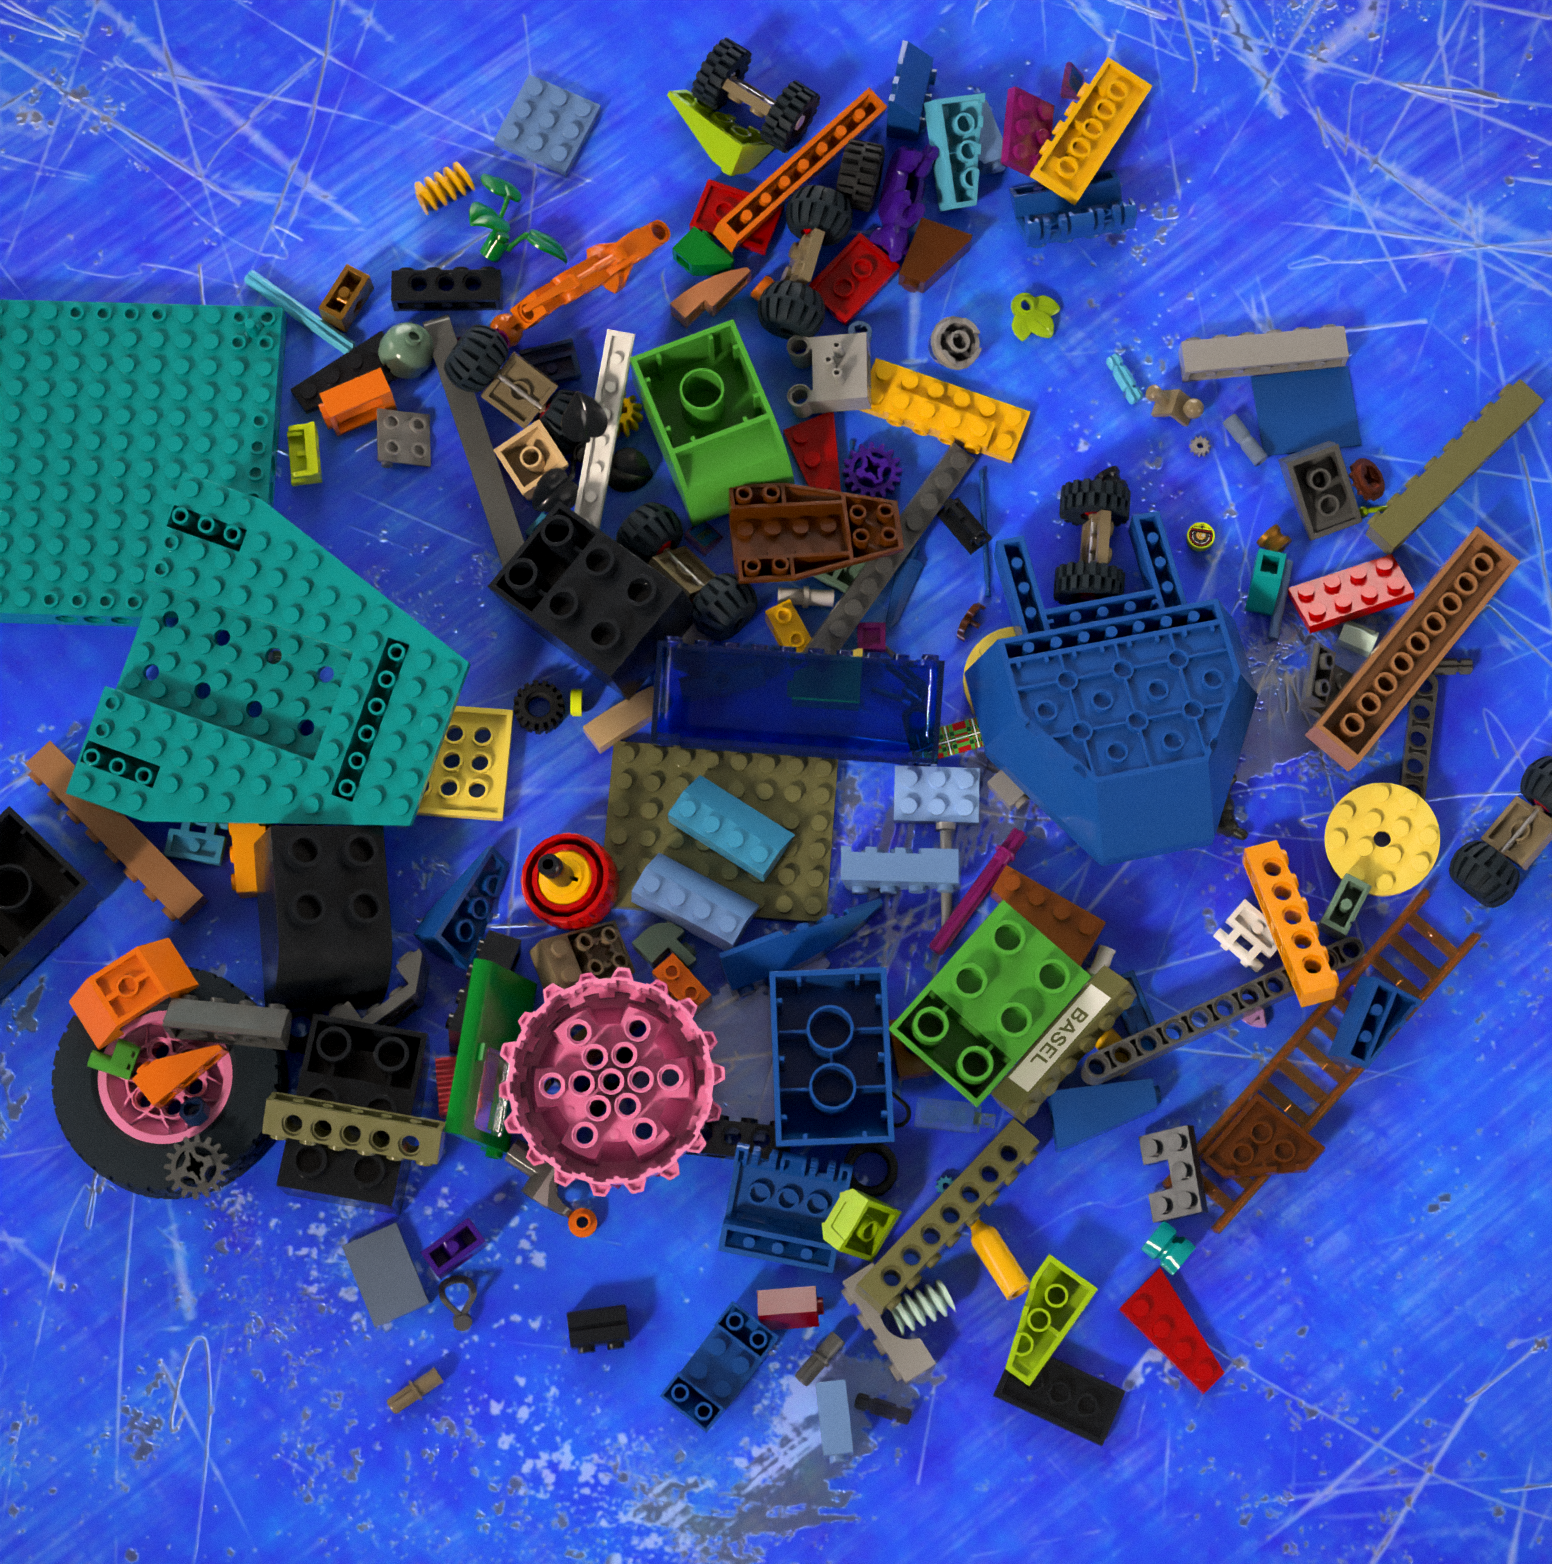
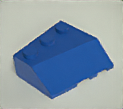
[886,40,937,142]

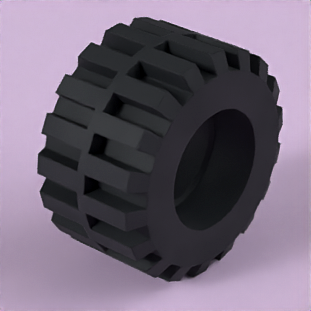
[836,138,885,212]

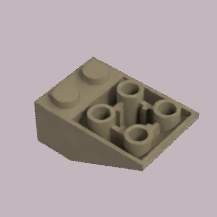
[529,920,635,990]

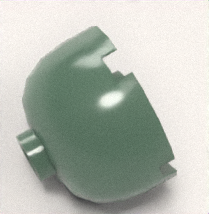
[378,322,434,379]

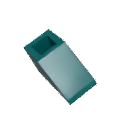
[1245,548,1287,616]

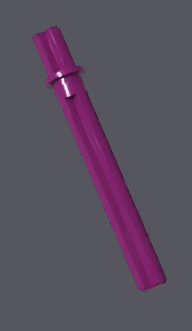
[929,827,1027,956]

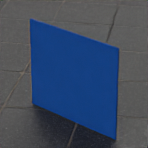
[1251,366,1362,456]

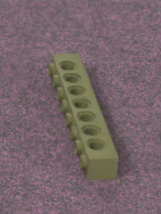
[855,1118,1040,1315]

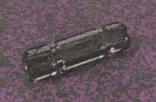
[854,1393,912,1425]

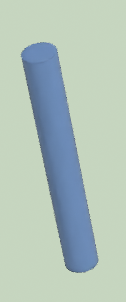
[1268,559,1293,641]

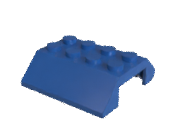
[1009,170,1137,248]
[718,1142,853,1273]

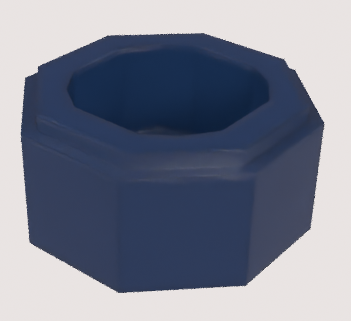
[179,1096,210,1127]

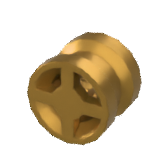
[1257,524,1292,553]

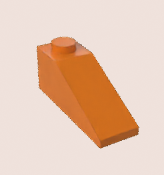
[132,1044,229,1109]

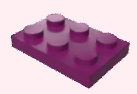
[1001,86,1054,178]

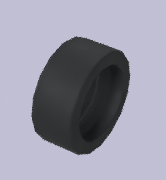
[844,1143,898,1198]

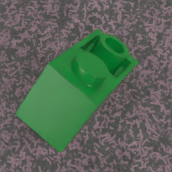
[672,226,735,276]

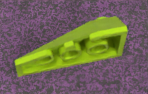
[667,90,775,176]
[1005,1254,1098,1386]

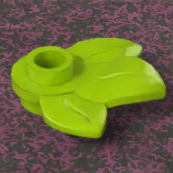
[1011,293,1060,341]

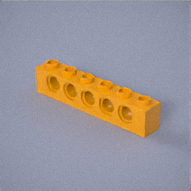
[1242,840,1340,1008]

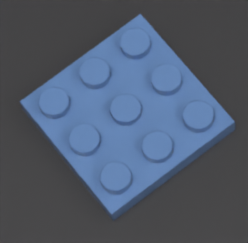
[493,74,601,176]

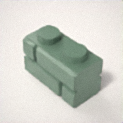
[1317,873,1372,941]

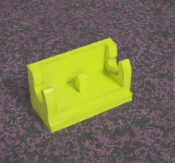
[287,422,322,486]

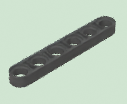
[1399,673,1438,801]

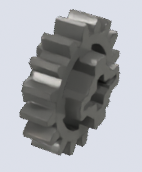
[164,1135,230,1200]

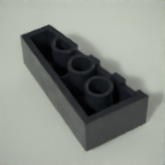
[445,930,521,1054]

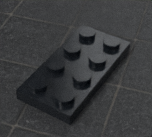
[993,1357,1126,1446]

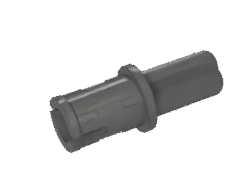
[795,1331,845,1386]

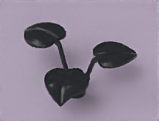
[532,391,653,512]

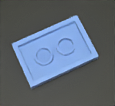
[893,765,980,825]

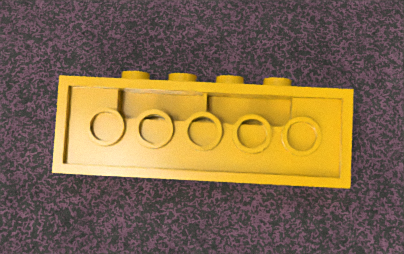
[1030,57,1152,205]
[859,358,1030,464]

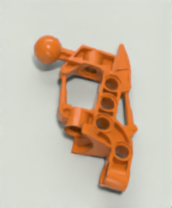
[489,220,671,347]

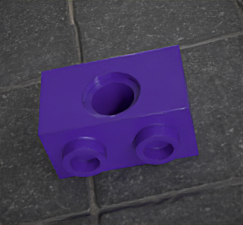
[420,1217,488,1280]

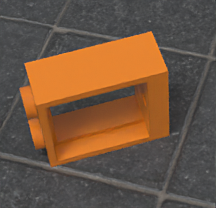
[318,368,398,437]

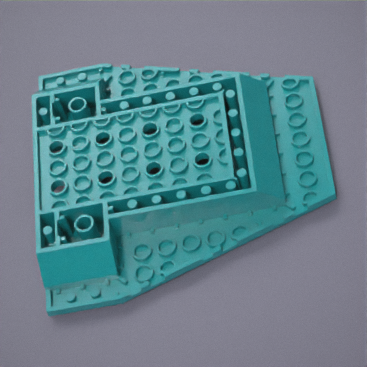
[66,472,471,826]

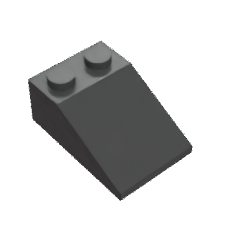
[1278,441,1362,541]

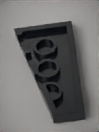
[290,330,405,414]

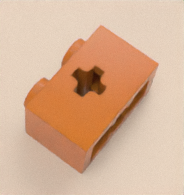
[652,953,712,1017]

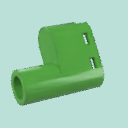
[87,1038,141,1080]

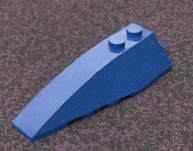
[719,898,882,997]

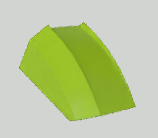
[822,1189,902,1262]

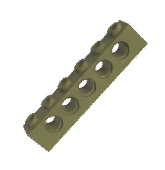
[262,1091,446,1166]

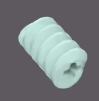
[891,1279,956,1336]

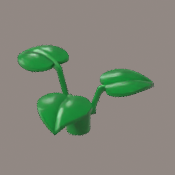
[469,173,568,265]

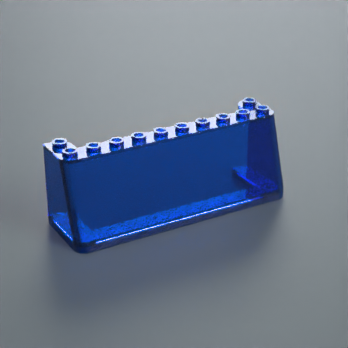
[650,636,945,767]

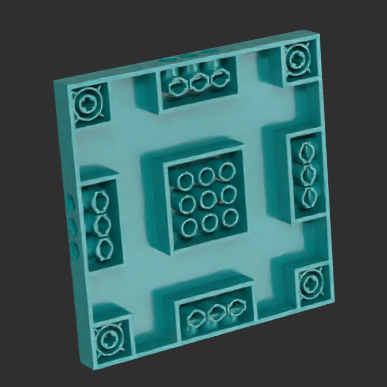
[0,299,287,628]

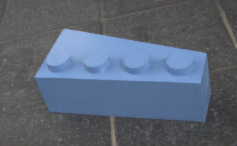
[841,846,961,895]

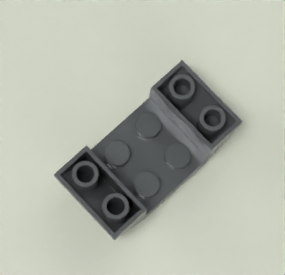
[1299,643,1354,718]
[328,949,430,1027]

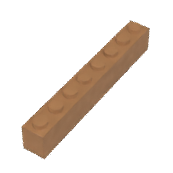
[25,741,208,925]

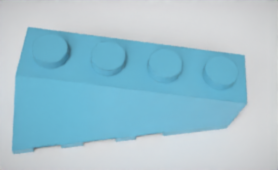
[923,93,986,212]

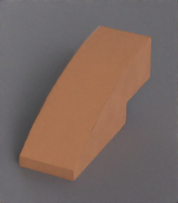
[670,267,751,328]

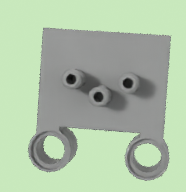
[786,332,872,418]

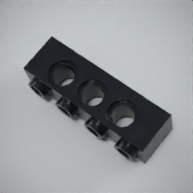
[391,266,503,311]
[685,1115,791,1160]

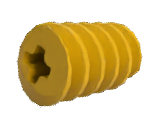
[414,162,475,215]

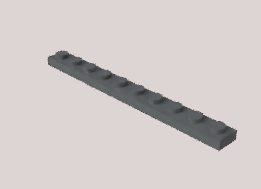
[800,442,975,672]

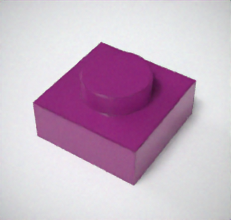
[857,622,886,652]

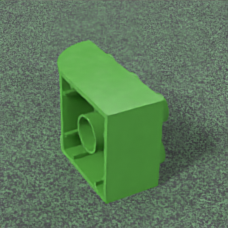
[630,319,795,527]
[888,900,1092,1108]

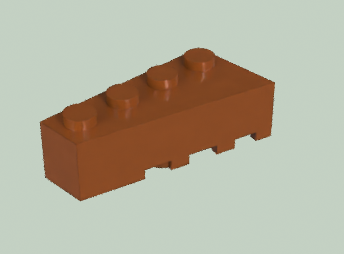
[990,865,1106,967]

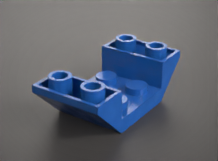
[660,1301,779,1433]

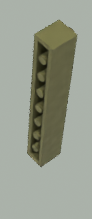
[1365,379,1544,555]

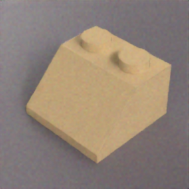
[494,419,569,501]

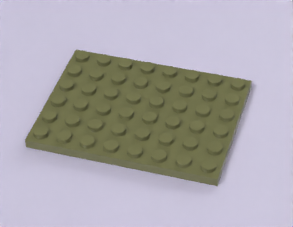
[604,741,838,924]

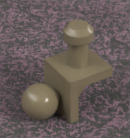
[1145,384,1204,427]

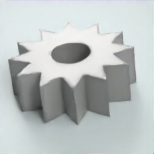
[1189,436,1211,457]

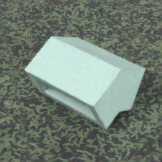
[1336,620,1379,657]

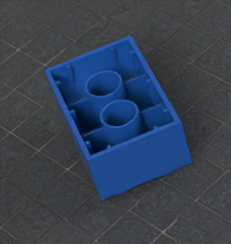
[769,967,895,1147]

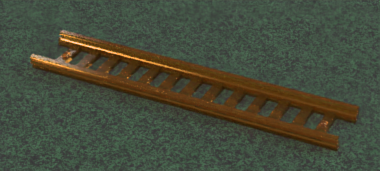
[1161,888,1482,1234]

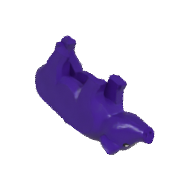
[869,145,939,262]

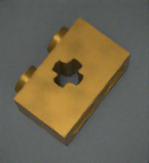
[318,264,374,333]

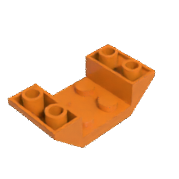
[69,938,200,1050]

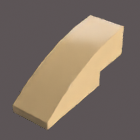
[583,686,669,754]

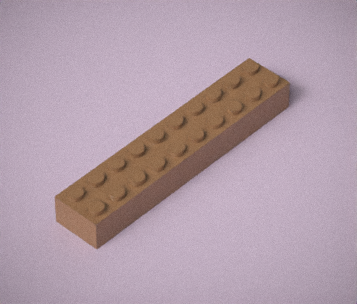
[1305,526,1520,771]

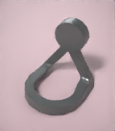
[439,1275,477,1331]

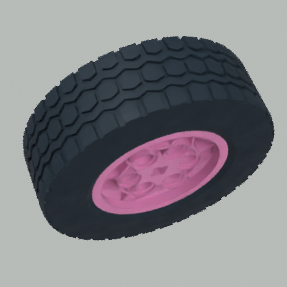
[51,967,289,1199]

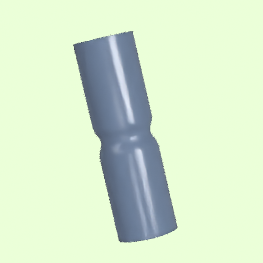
[1222,414,1268,467]

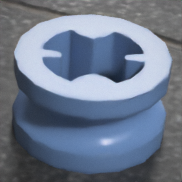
[848,321,872,342]

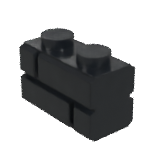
[567,1305,631,1354]

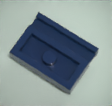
[519,338,582,384]

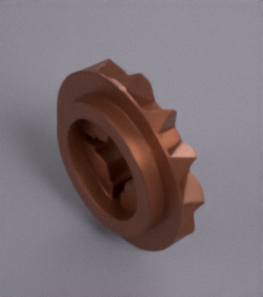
[1349,458,1385,501]

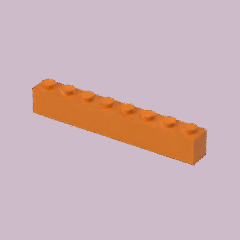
[713,88,888,253]

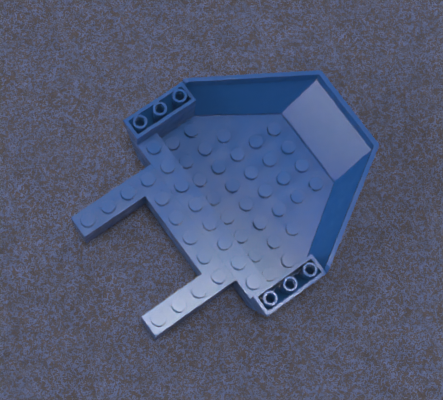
[964,511,1258,866]

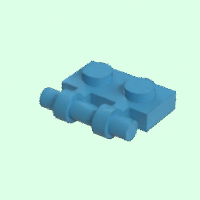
[164,822,229,866]

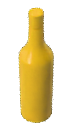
[964,1198,1031,1300]

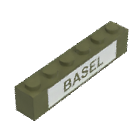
[990,965,1137,1124]

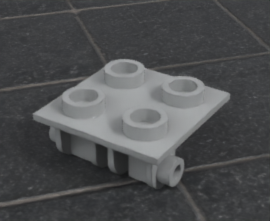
[377,408,431,468]

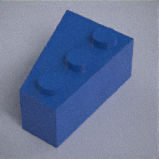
[1328,976,1423,1069]

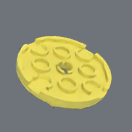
[1325,783,1440,897]

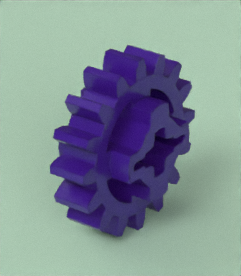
[842,442,902,499]

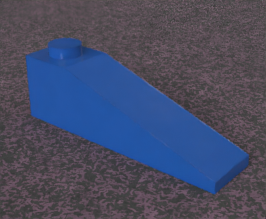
[413,846,509,971]

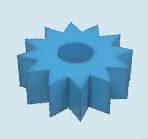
[934,1176,955,1195]

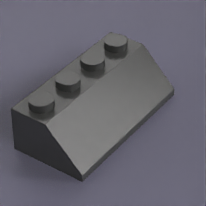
[162,995,293,1050]

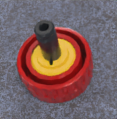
[520,832,620,931]

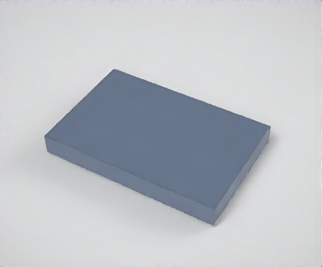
[342,1223,430,1328]

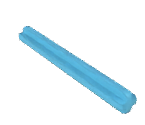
[244,270,356,354]

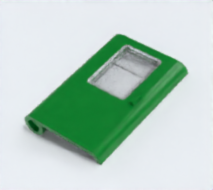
[444,958,537,1159]

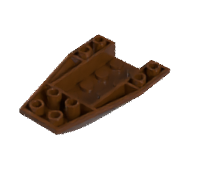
[728,482,904,584]

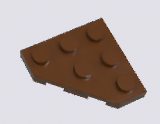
[1201,1093,1326,1179]

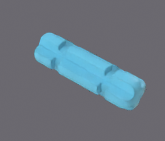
[1106,353,1143,404]

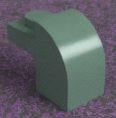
[632,923,697,971]

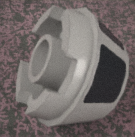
[928,316,982,370]

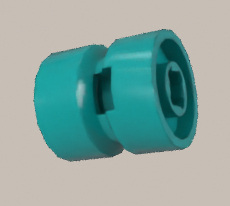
[1141,1220,1196,1276]

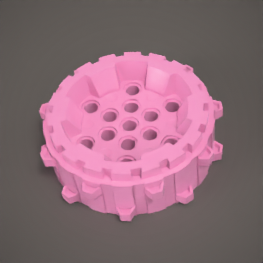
[499,967,725,1197]

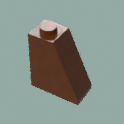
[898,217,973,293]

